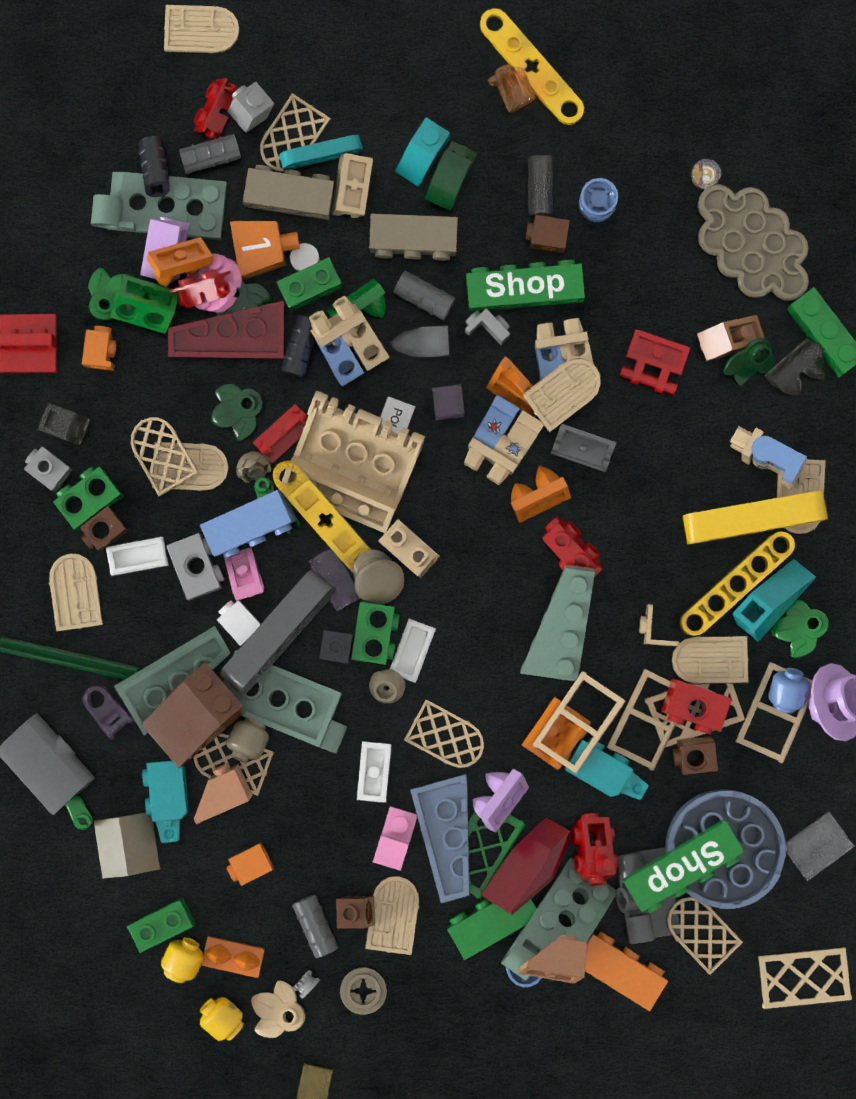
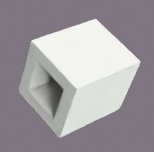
[217,600,261,646]

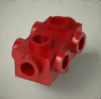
[542,516,603,577]
[570,813,618,886]

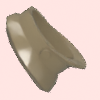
[353,549,405,605]

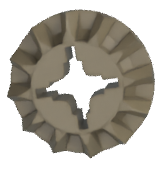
[340,967,387,1015]

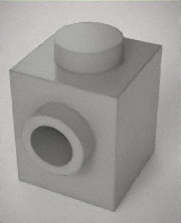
[227,82,274,133]
[24,447,73,493]

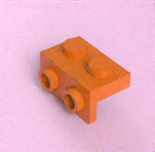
[522,697,591,770]

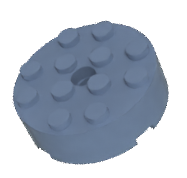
[665,789,786,909]

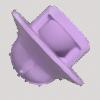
[807,663,856,741]

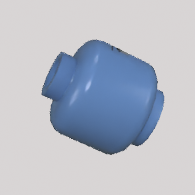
[768,668,810,713]

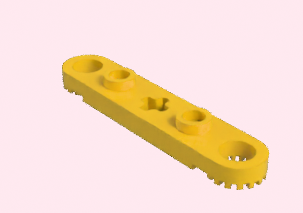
[480,9,584,125]
[273,461,371,573]

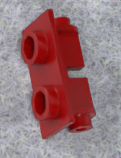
[194,78,238,139]
[169,269,230,308]
[252,404,308,464]

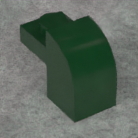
[425,141,478,211]

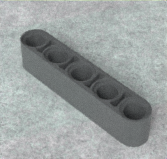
[220,569,336,695]

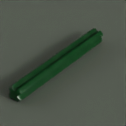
[0,636,140,680]

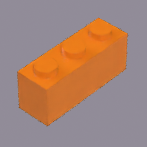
[585,931,668,1011]

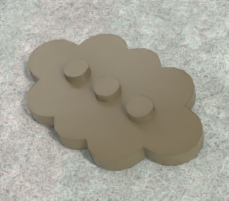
[698,184,809,301]

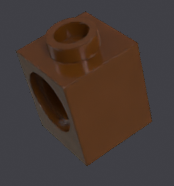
[526,215,570,253]
[80,506,129,552]
[673,736,718,775]
[336,896,375,928]

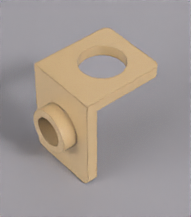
[639,604,679,646]

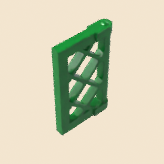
[468,811,526,899]

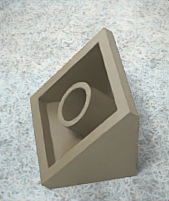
[94,812,160,878]

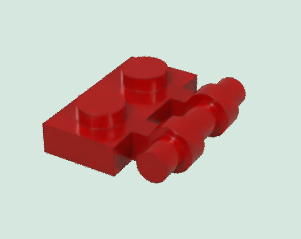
[619,329,690,395]

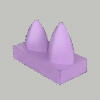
[473,769,529,833]

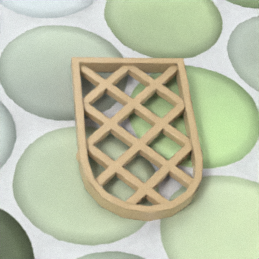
[260,93,331,172]
[130,417,199,496]
[404,700,484,768]
[194,734,274,796]
[667,897,743,975]

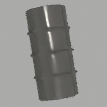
[179,134,241,174]
[393,271,456,320]
[292,894,339,958]

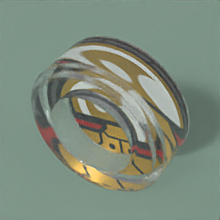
[691,159,721,189]

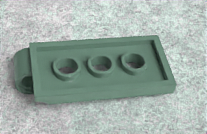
[91,172,227,240]
[223,650,347,754]

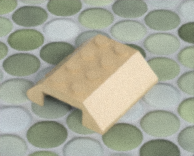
[282,391,425,533]

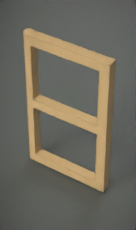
[735,662,813,763]
[607,669,676,771]
[533,671,625,774]

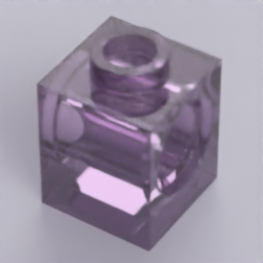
[432,385,465,421]

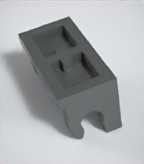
[551,423,616,472]

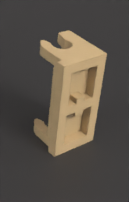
[331,153,373,218]

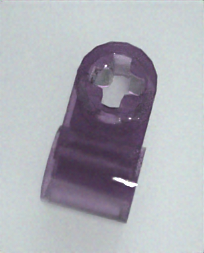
[83,685,135,740]

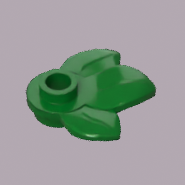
[88,268,133,321]
[771,600,829,658]

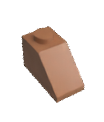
[697,315,765,361]
[194,763,253,824]
[518,935,587,984]

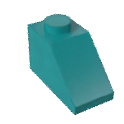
[395,118,450,187]

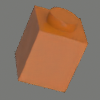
[227,842,274,886]

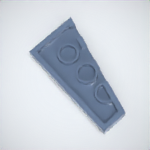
[411,774,470,903]

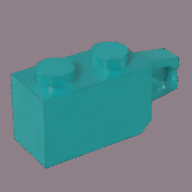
[564,738,649,800]
[142,760,189,843]

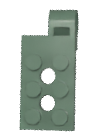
[501,858,617,981]

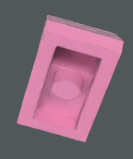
[224,547,264,601]
[373,806,417,871]

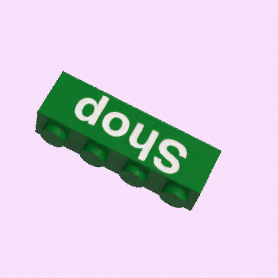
[466,260,585,312]
[622,820,744,913]

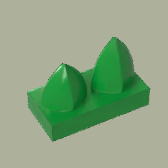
[326,279,386,318]

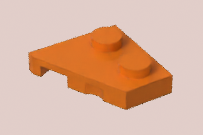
[486,356,537,417]

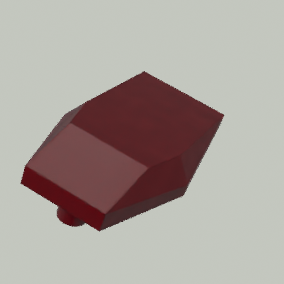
[481,817,572,915]

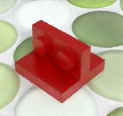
[0,314,57,373]

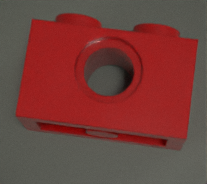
[661,679,732,735]

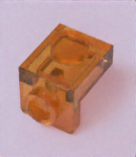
[488,65,536,112]

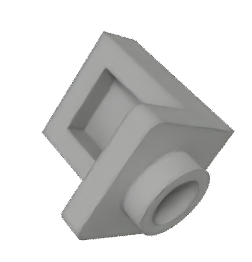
[465,309,510,345]

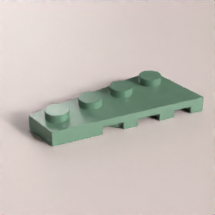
[520,565,595,681]
[114,626,230,736]

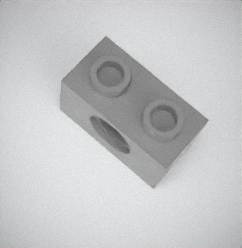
[166,533,224,601]

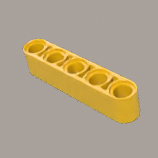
[682,490,828,544]
[680,532,795,636]

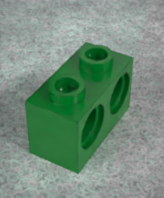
[277,257,342,312]
[110,274,178,334]
[53,467,124,531]
[351,602,400,665]
[127,898,196,953]

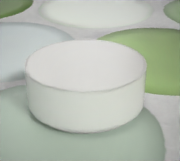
[290,243,320,272]

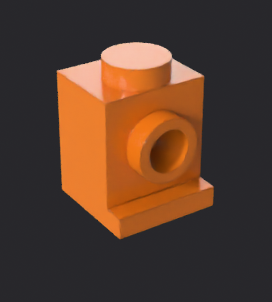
[82,326,116,371]

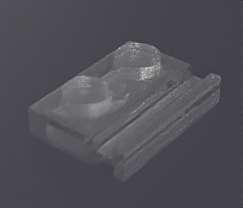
[786,812,855,881]

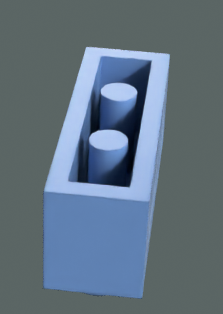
[200,489,298,559]

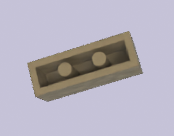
[243,165,335,220]
[369,214,458,261]

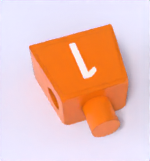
[230,221,300,280]

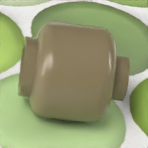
[226,718,269,763]

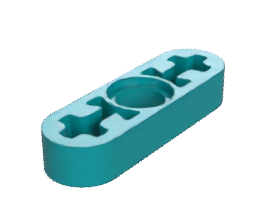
[279,135,363,170]

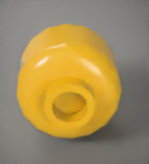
[161,937,204,983]
[200,997,244,1041]

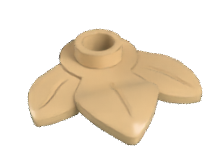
[251,980,305,1038]

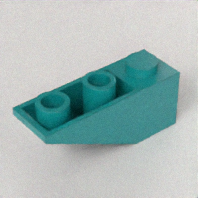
[733,559,816,642]

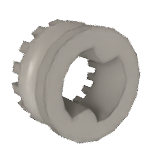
[292,970,320,999]

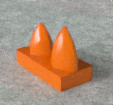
[147,237,213,287]
[511,466,571,523]
[201,936,265,978]

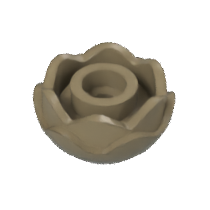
[236,451,271,483]
[369,669,405,704]

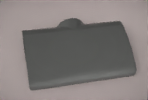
[0,713,95,815]
[616,848,680,944]

